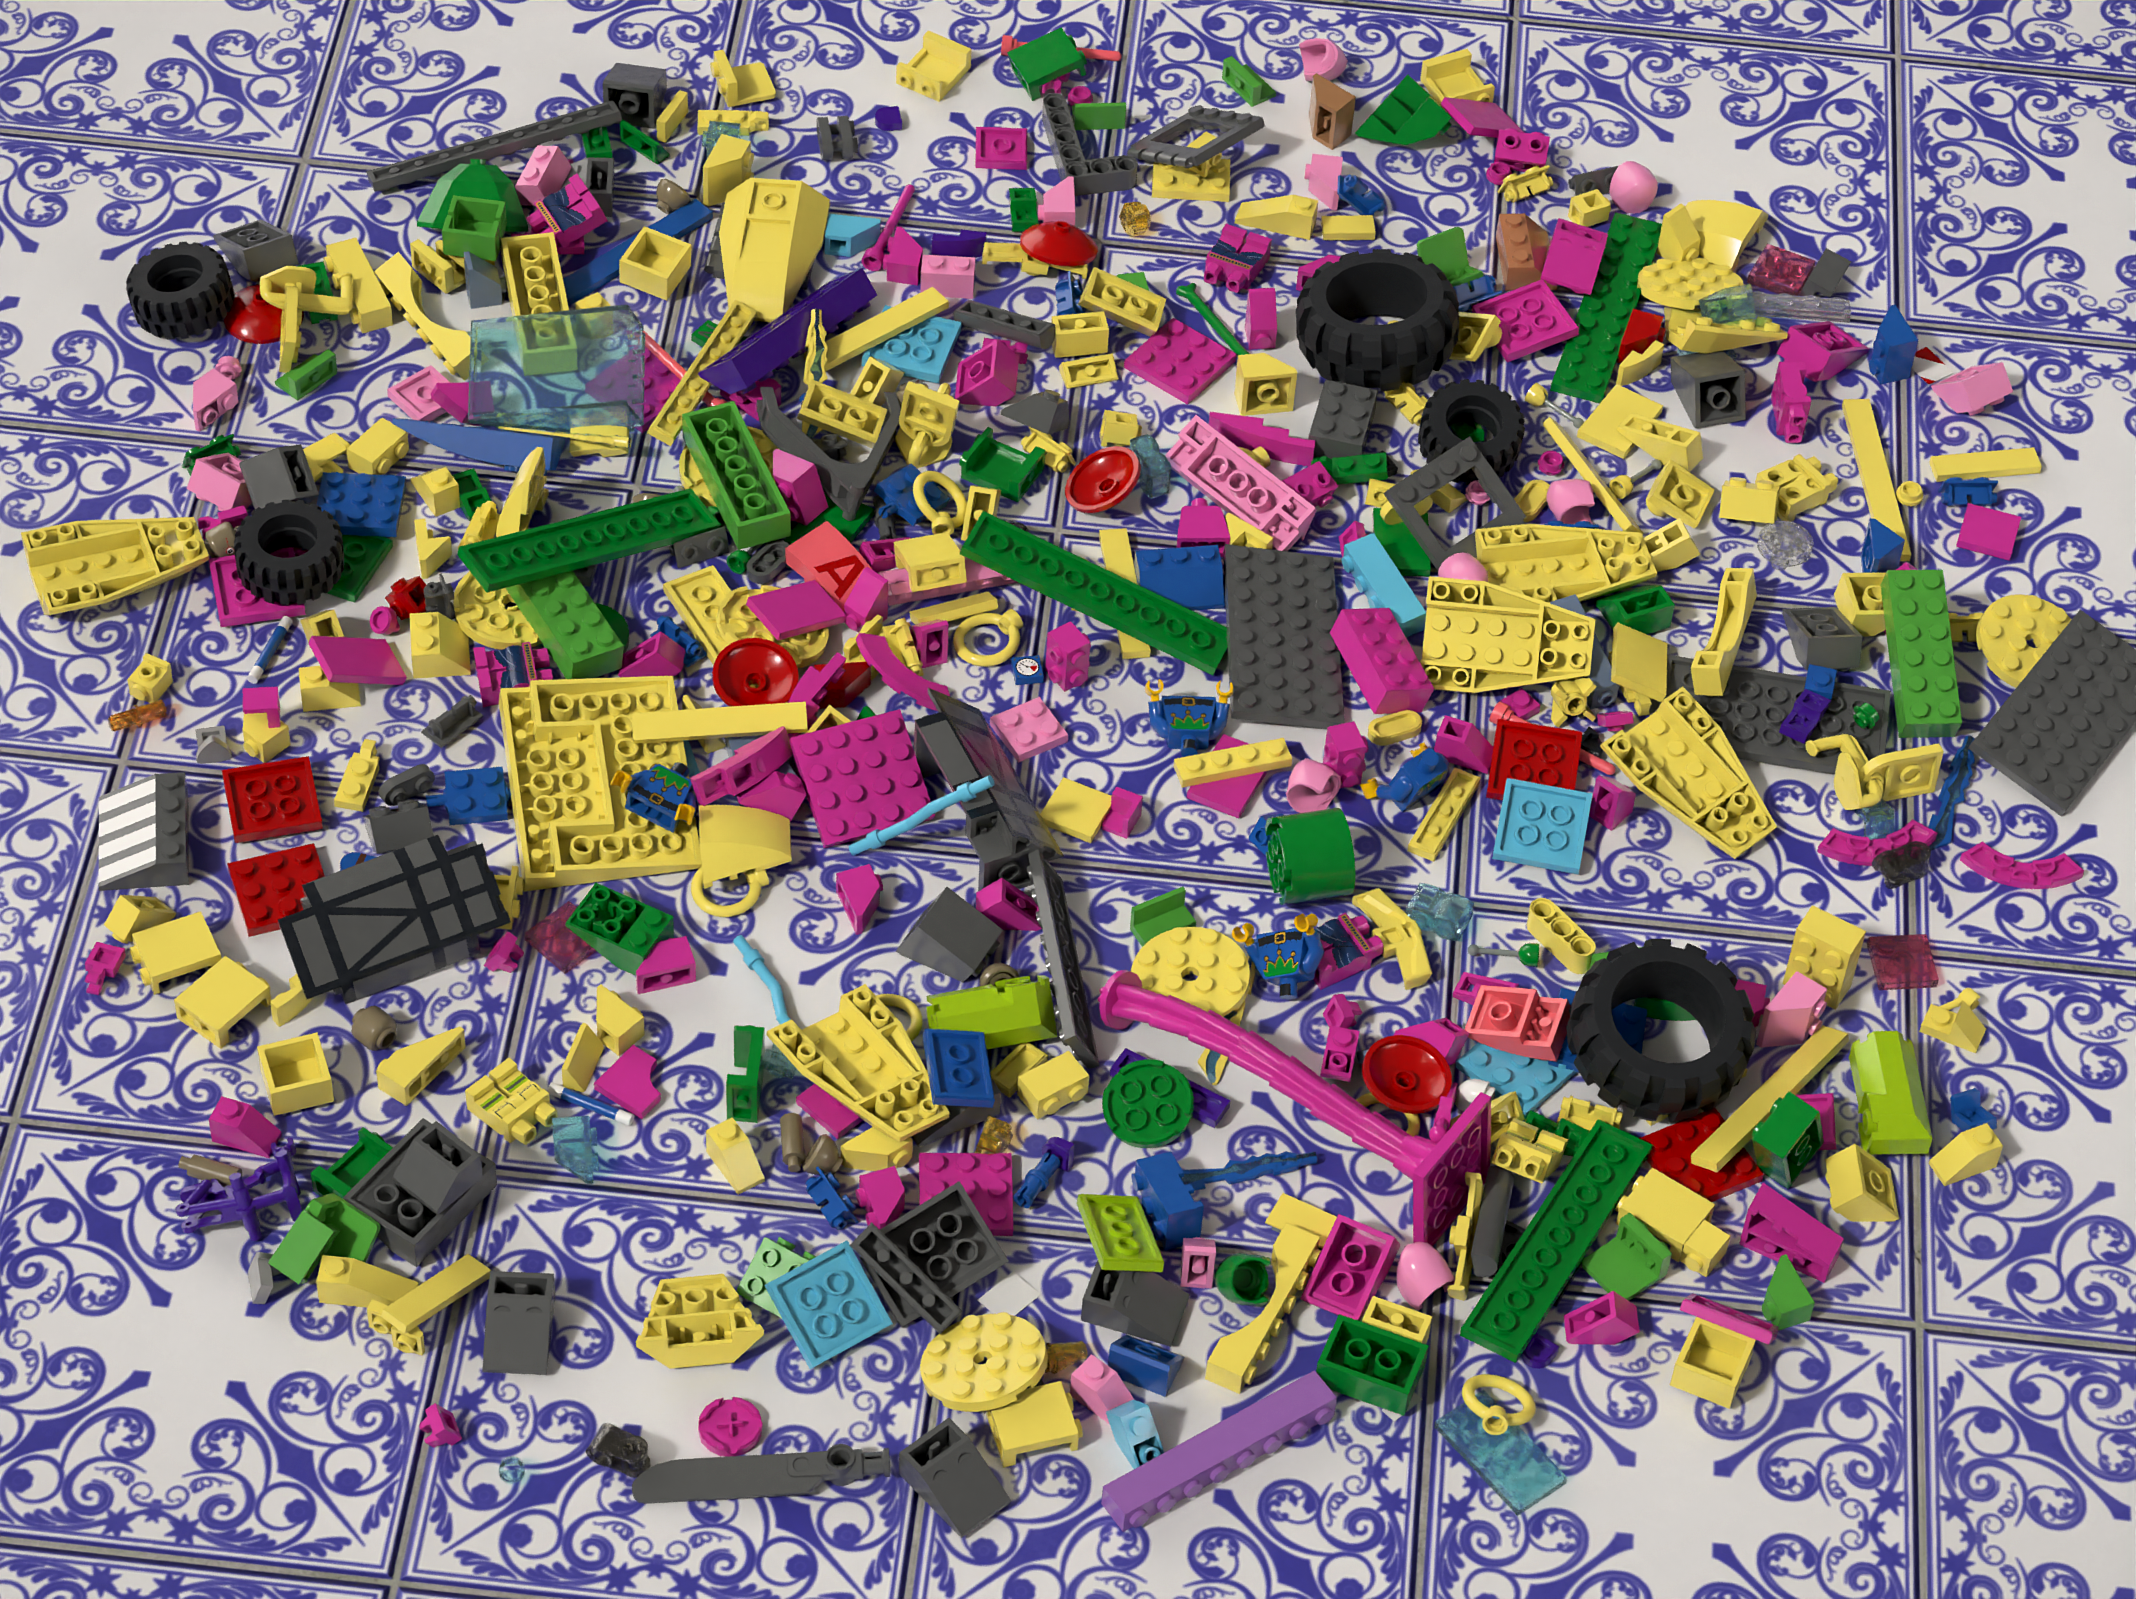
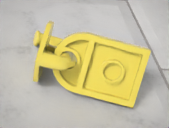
[260,266,353,373]
[895,381,960,468]
[1805,734,1944,810]

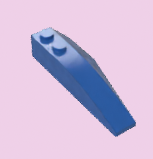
[392,418,566,475]

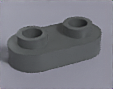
[747,540,790,584]
[379,764,435,806]

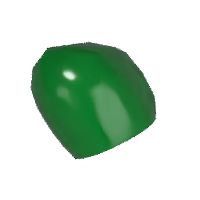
[1215,1253,1271,1306]

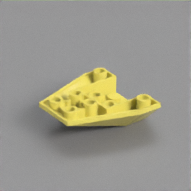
[1664,306,1788,354]

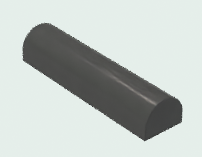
[953,300,1055,349]
[1471,1166,1515,1277]
[849,1223,962,1334]

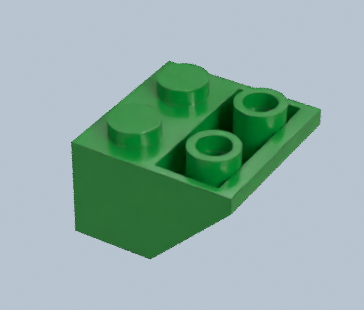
[1595,585,1675,634]

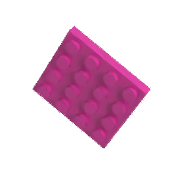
[789,709,935,848]

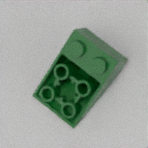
[565,883,674,976]

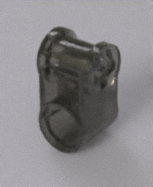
[1872,841,1931,889]
[586,1423,651,1478]

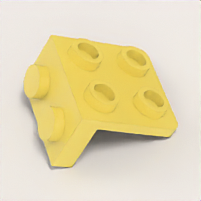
[710,50,776,107]

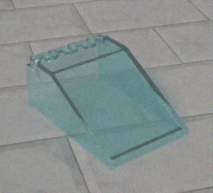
[468,305,645,433]

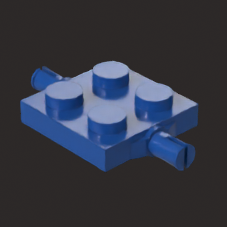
[874,464,950,526]
[426,766,511,826]

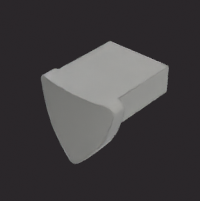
[195,725,232,764]
[248,1252,282,1304]

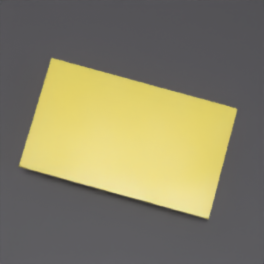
[1265,1193,1337,1251]

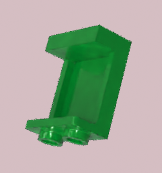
[1007,27,1087,101]
[959,427,1046,503]
[726,1025,765,1123]
[311,1127,393,1198]

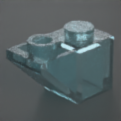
[1699,284,1756,324]
[552,1116,599,1184]

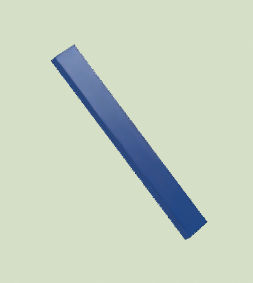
[563,198,713,307]

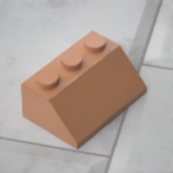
[1496,213,1558,291]

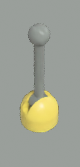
[1525,383,1584,428]
[1609,459,1662,499]

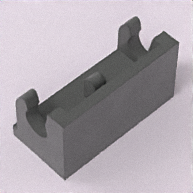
[1799,248,1851,305]

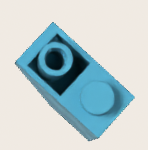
[825,214,881,257]
[1106,1399,1164,1469]

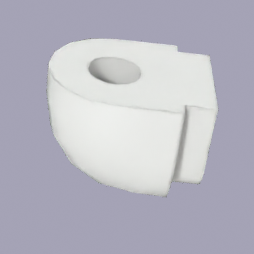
[1455,1079,1496,1112]

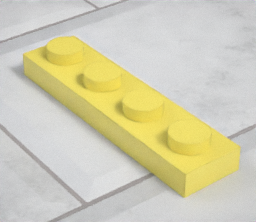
[1173,738,1292,788]

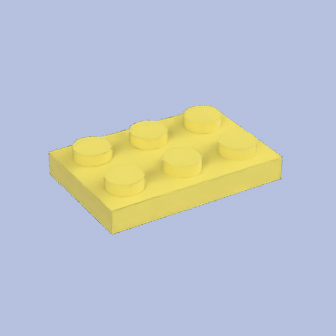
[1152,159,1230,202]

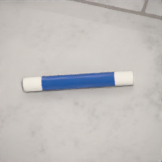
[247,616,293,684]
[547,1082,634,1126]

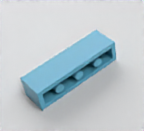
[1341,533,1426,637]

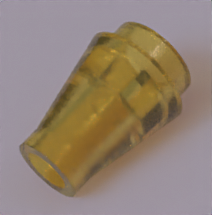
[1045,1341,1088,1374]

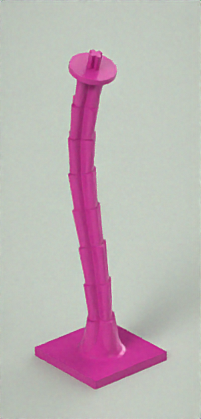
[1098,970,1491,1246]

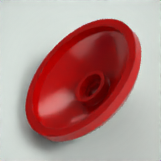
[1020,221,1098,266]
[223,284,304,344]
[1065,446,1141,513]
[712,638,799,707]
[1362,1035,1452,1114]

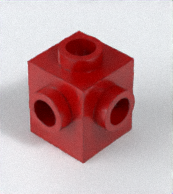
[385,576,426,620]

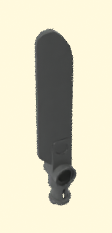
[632,1444,890,1504]

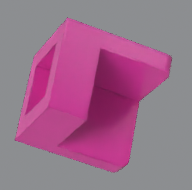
[243,687,280,728]
[1102,787,1143,839]

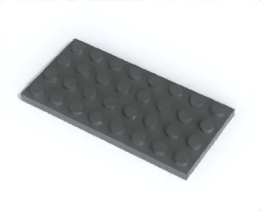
[1223,544,1345,729]
[1968,610,2136,816]
[1660,655,1891,774]

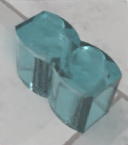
[1129,434,1171,498]
[1406,883,1474,941]

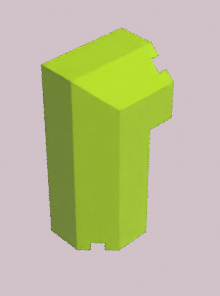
[926,975,1058,1049]
[1849,1031,1932,1155]

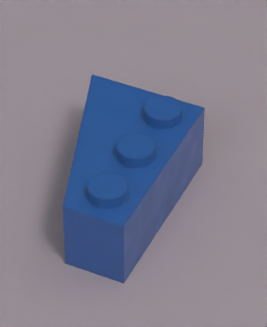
[1131,1151,1204,1251]

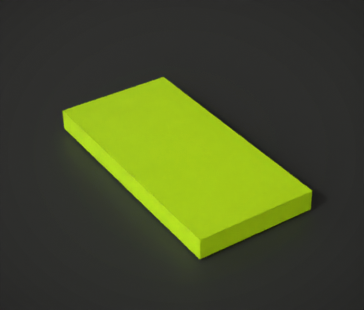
[1076,1194,1164,1272]

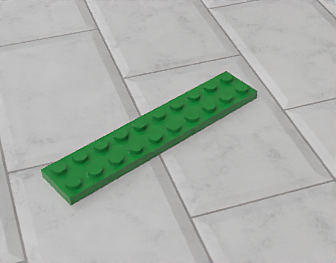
[1550,212,1662,404]
[457,488,721,593]
[960,511,1228,675]
[1460,1119,1653,1363]

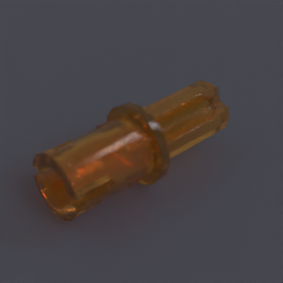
[108,699,167,731]

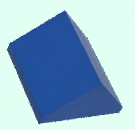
[1860,518,1905,573]
[1108,1335,1185,1397]

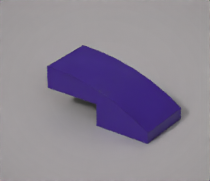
[931,229,987,258]
[1779,689,1831,744]

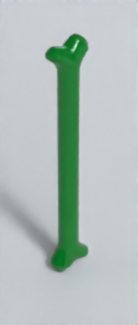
[1176,283,1250,356]

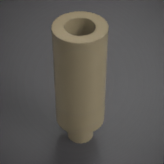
[780,1113,805,1172]
[178,1154,242,1187]

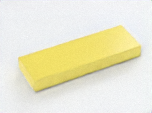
[909,592,998,625]

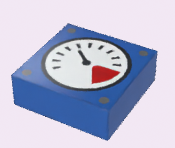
[1011,655,1044,685]

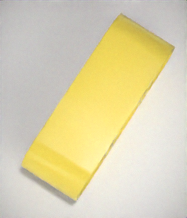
[1526,898,1596,974]

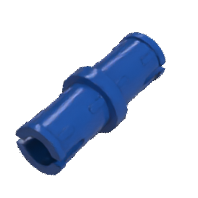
[1013,1153,1061,1208]

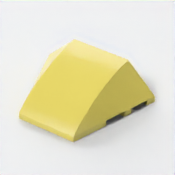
[1685,200,1769,271]
[496,447,549,537]
[699,805,792,889]
[636,1274,764,1369]

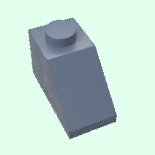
[463,251,506,309]

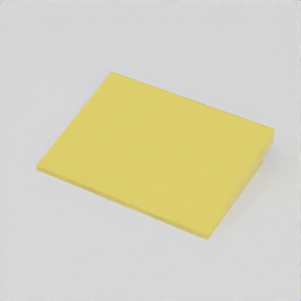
[499,676,702,892]

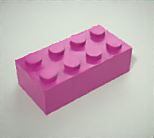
[1330,608,1434,714]

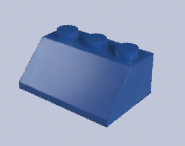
[1134,545,1225,611]

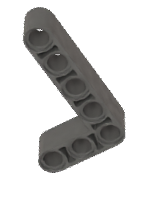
[1042,93,1138,196]

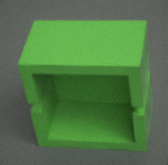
[442,195,507,261]

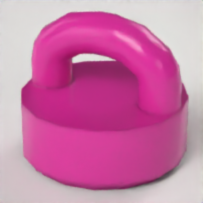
[370,606,400,635]

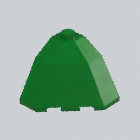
[1355,74,1452,145]
[417,159,528,232]

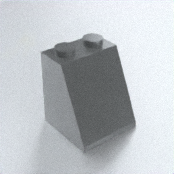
[603,63,667,129]
[1671,351,1746,428]
[896,887,1003,982]

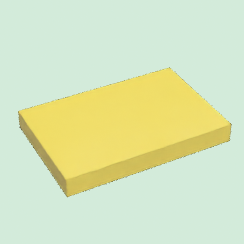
[1577,384,1663,459]
[1611,622,1668,702]

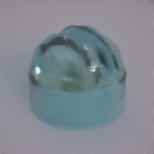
[499,1456,525,1484]

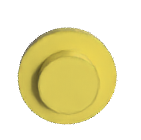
[1896,481,1923,506]

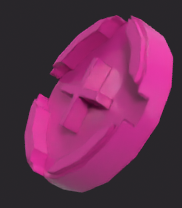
[698,1397,762,1457]

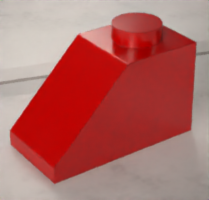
[1617,309,1666,363]
[814,662,871,709]

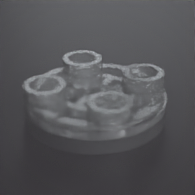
[1757,521,1813,570]

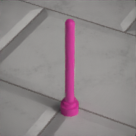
[861,184,915,271]

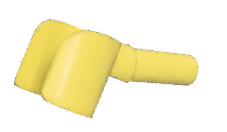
[1939,988,1980,1010]

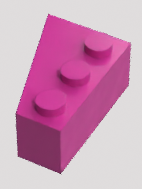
[1739,1183,1844,1283]

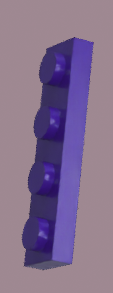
[1110,1048,1230,1129]

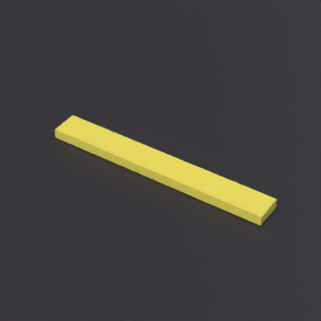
[647,300,758,446]
[1842,399,1911,561]
[1691,1025,1849,1172]

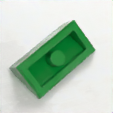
[620,119,670,165]

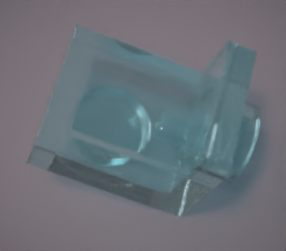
[1855,798,1894,839]
[762,1044,797,1079]

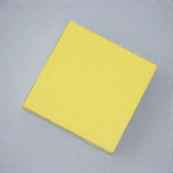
[1040,777,1112,843]

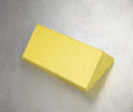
[1078,267,1166,337]
[796,379,887,448]

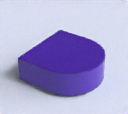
[875,106,902,131]
[1042,1137,1074,1172]
[1521,1333,1560,1369]

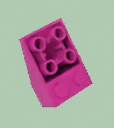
[1540,218,1608,295]

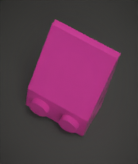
[1777,321,1870,382]
[1300,1214,1400,1321]

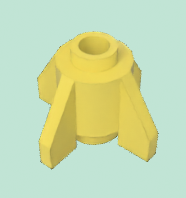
[1551,678,1597,728]

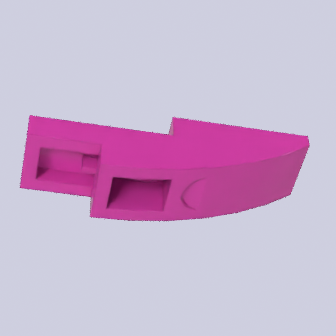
[788,652,846,740]
[690,726,793,806]

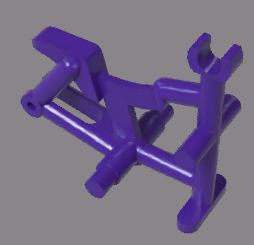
[175,1137,303,1241]

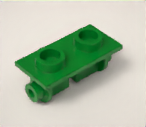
[182,433,241,476]

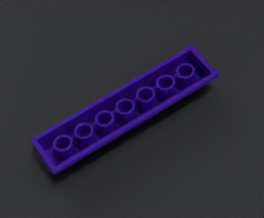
[698,268,878,394]

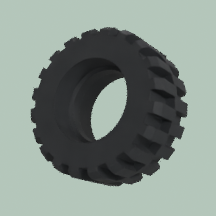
[126,242,235,340]
[1418,379,1525,485]
[234,500,345,606]

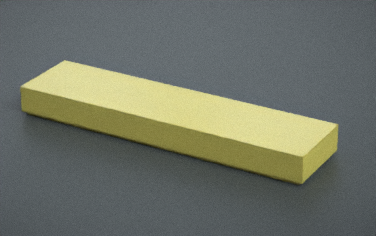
[1929,447,2042,482]
[1407,767,1481,862]
[381,1254,491,1334]

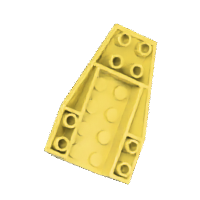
[719,178,830,322]
[21,517,209,615]
[1475,524,1657,603]
[1420,576,1596,693]
[1600,686,1777,859]
[766,984,950,1142]

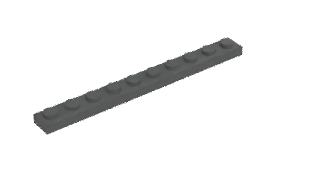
[366,100,622,192]

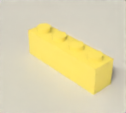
[323,237,393,334]

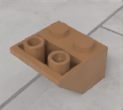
[1309,73,1356,150]

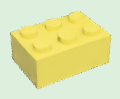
[1783,905,1866,1010]

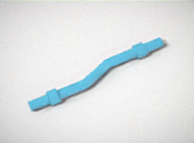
[849,775,995,856]
[733,935,791,1024]

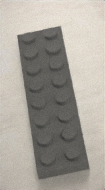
[1027,849,1100,1069]

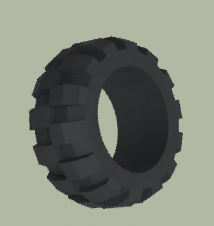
[1296,249,1459,392]
[1566,939,1756,1122]

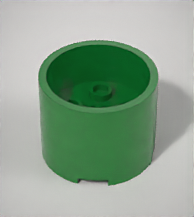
[1265,808,1356,905]

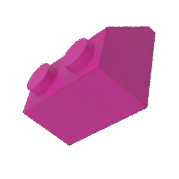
[955,339,1019,407]
[773,449,829,526]

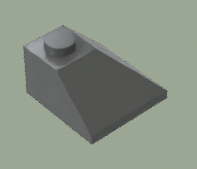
[1000,390,1070,434]

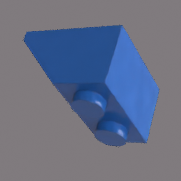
[1869,305,1918,385]

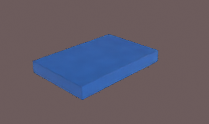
[922,1029,995,1108]

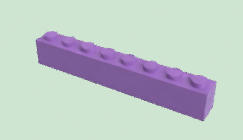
[1101,1370,1337,1532]

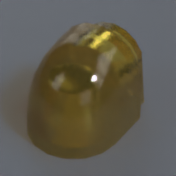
[1119,202,1151,237]
[975,1115,1013,1155]

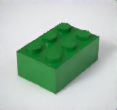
[1752,1091,1824,1189]
[1316,1314,1429,1416]

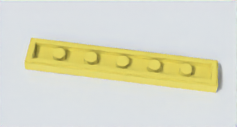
[804,287,949,374]
[1543,417,1644,535]
[1099,528,1151,659]
[632,702,808,744]

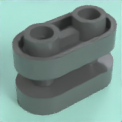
[816,116,858,160]

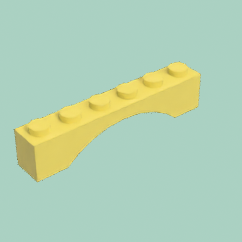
[374,252,489,381]
[1691,568,1757,696]
[1205,1223,1321,1394]

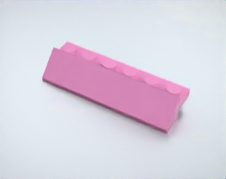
[1162,415,1317,552]
[878,557,1018,606]

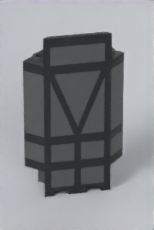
[914,688,1064,891]
[278,835,511,1004]

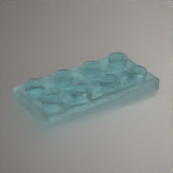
[1434,1390,1567,1516]

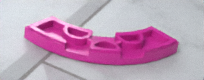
[856,633,950,711]
[1817,819,1937,866]
[1960,841,2084,889]

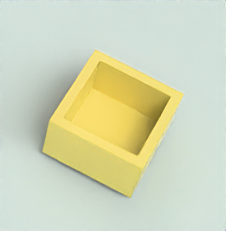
[619,226,691,301]
[257,1033,334,1116]
[1670,1317,1756,1409]

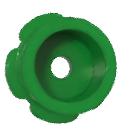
[1853,702,1880,729]

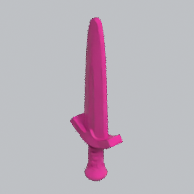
[1429,1082,1458,1143]

